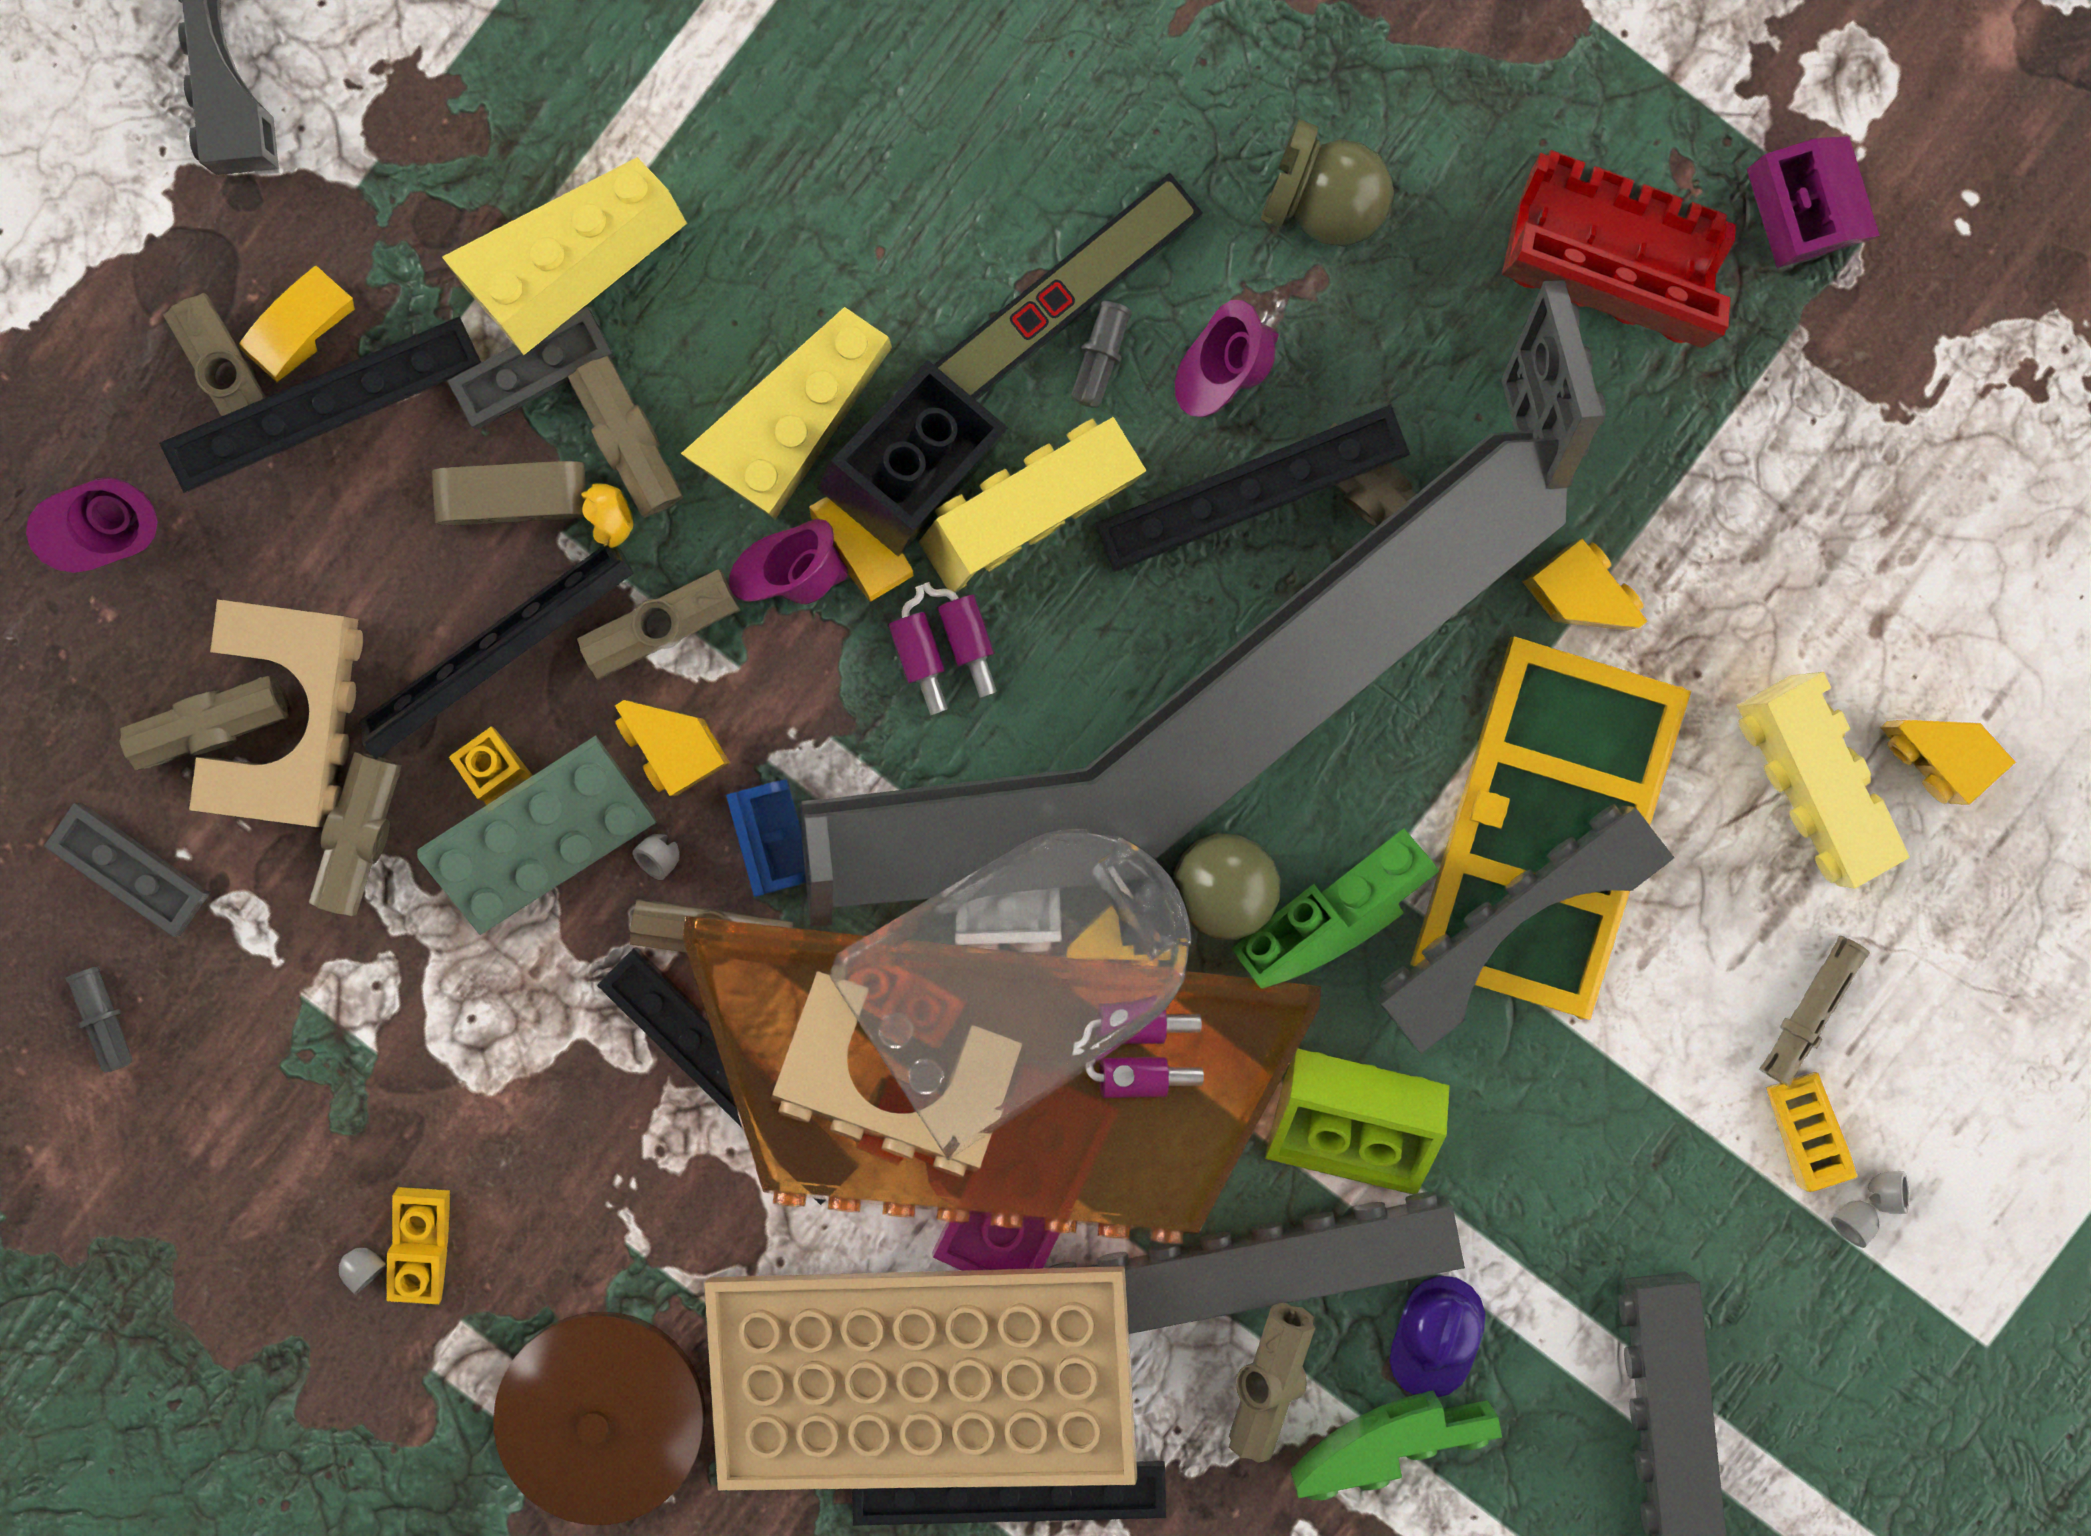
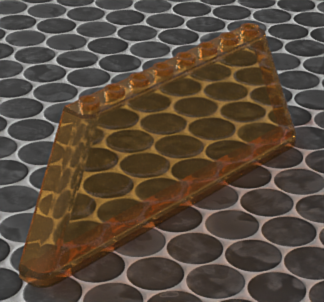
[682,916,1321,1244]

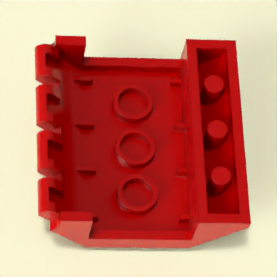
[1502,150,1736,348]

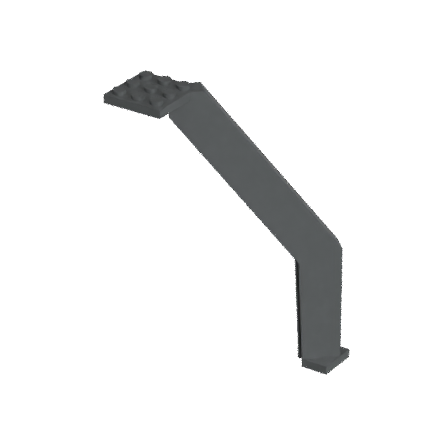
[801,280,1606,926]

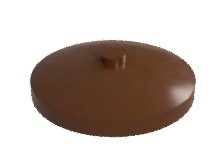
[493,1312,706,1525]

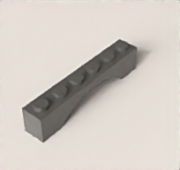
[178,0,279,175]
[1375,804,1674,1054]

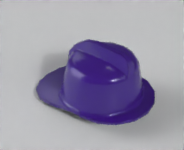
[1389,1275,1486,1398]

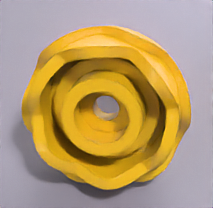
[581,483,633,548]

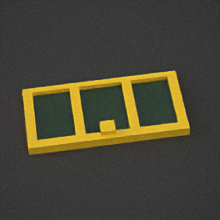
[1410,636,1691,1020]

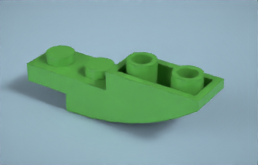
[1231,828,1439,989]
[1290,1390,1502,1500]

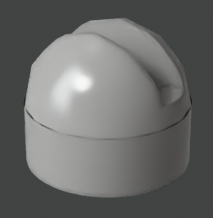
[633,834,680,880]
[1868,1171,1909,1214]
[1831,1200,1879,1248]
[339,1248,387,1295]

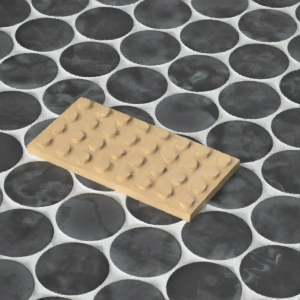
[704,1266,1137,1491]

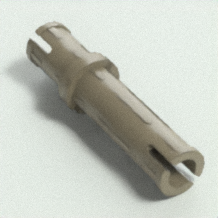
[1759,935,1870,1087]

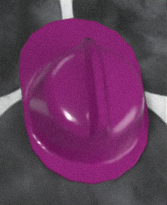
[1175,300,1279,417]
[26,477,158,573]
[729,519,848,605]

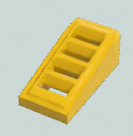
[1766,1072,1858,1192]

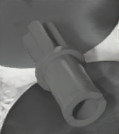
[1071,301,1132,408]
[65,966,132,1073]

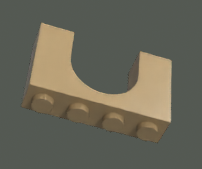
[189,599,363,827]
[771,971,1022,1177]

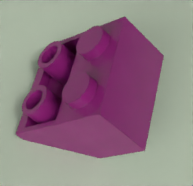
[1747,136,1880,269]

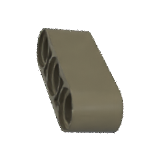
[432,461,586,525]

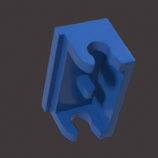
[726,779,806,897]

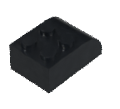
[817,360,1008,557]

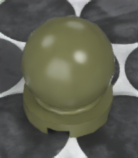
[1260,119,1394,247]
[1172,833,1281,940]

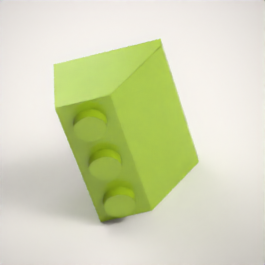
[1265,1048,1450,1195]

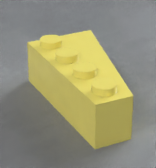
[442,157,687,355]
[681,307,892,520]
[919,417,1147,593]
[1736,672,1910,889]

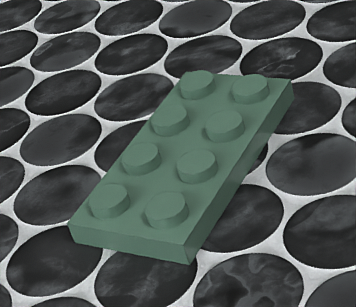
[417,736,657,935]

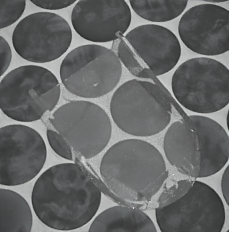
[829,829,1191,1160]

